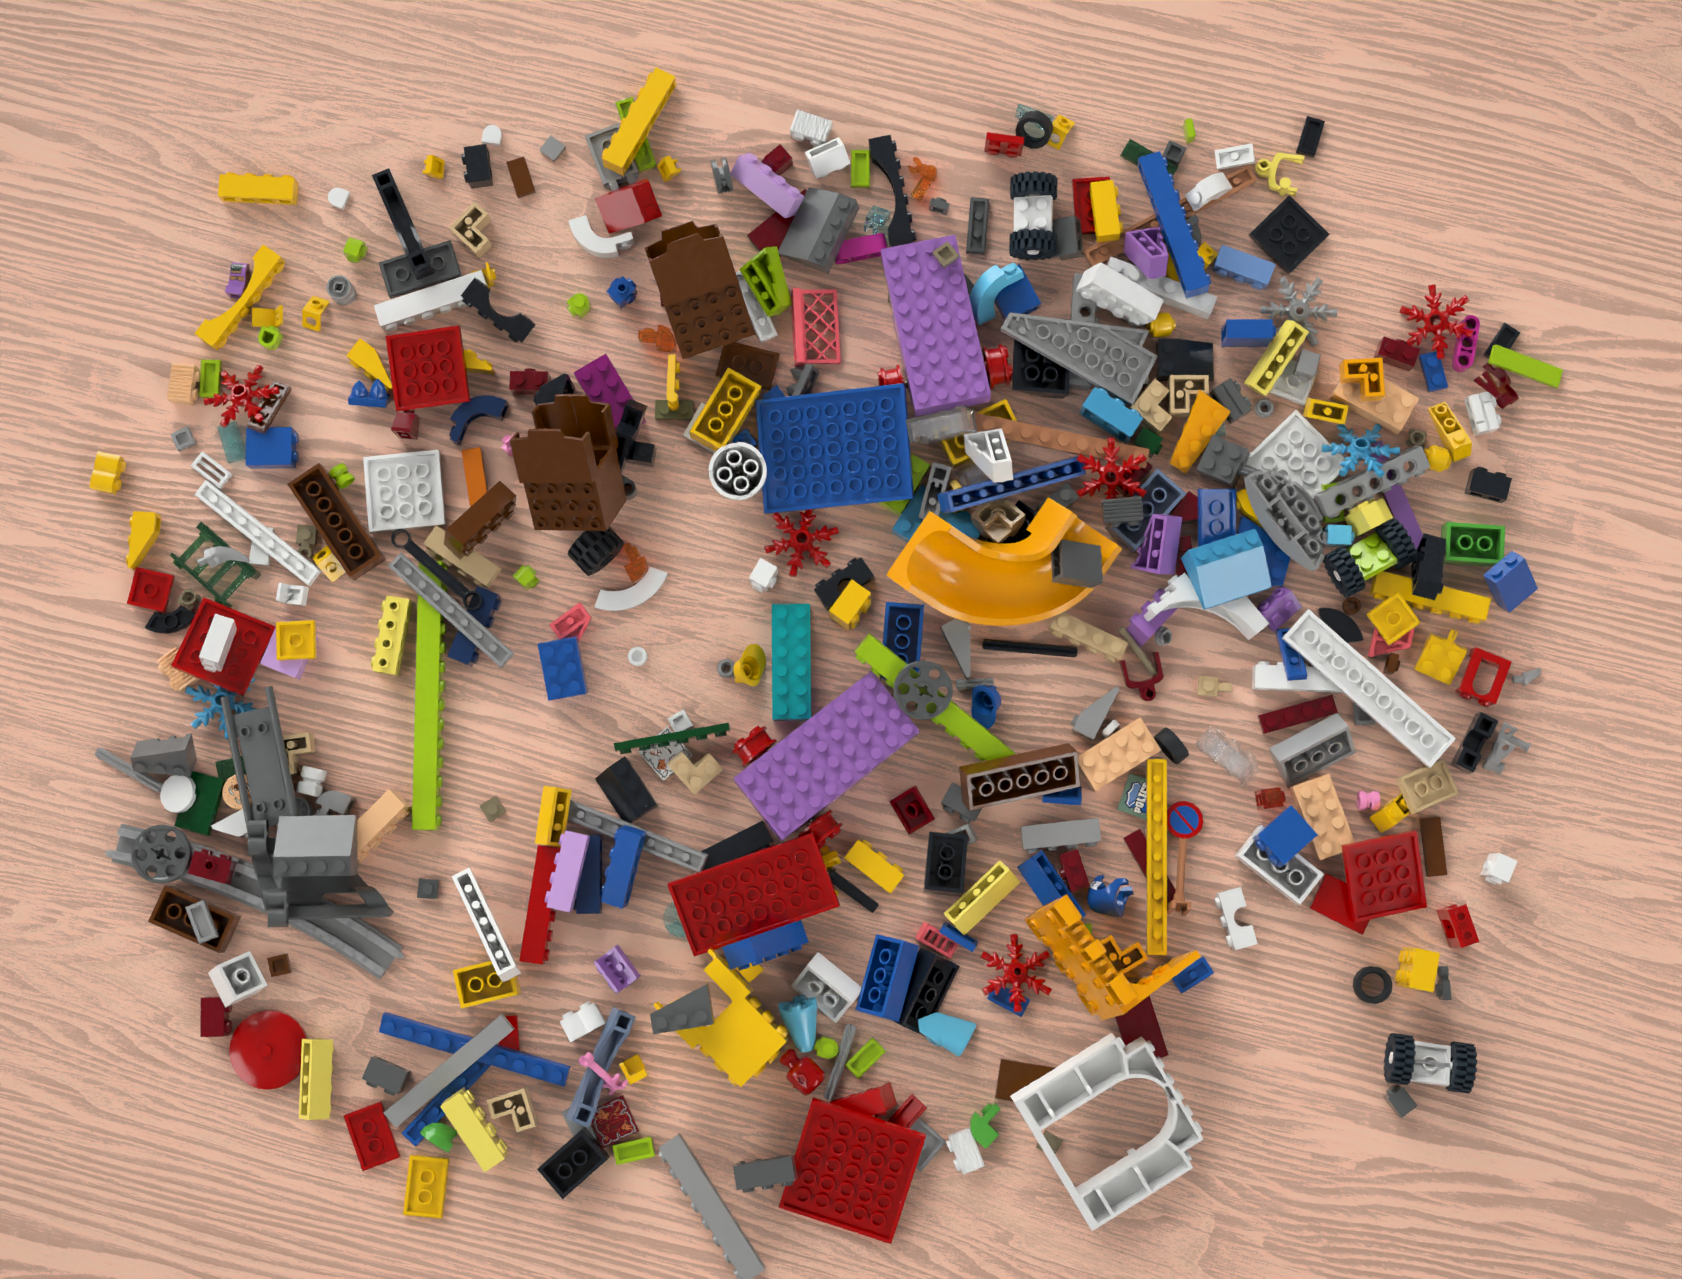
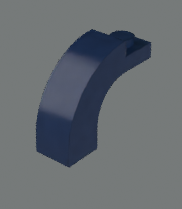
[449,395,509,446]

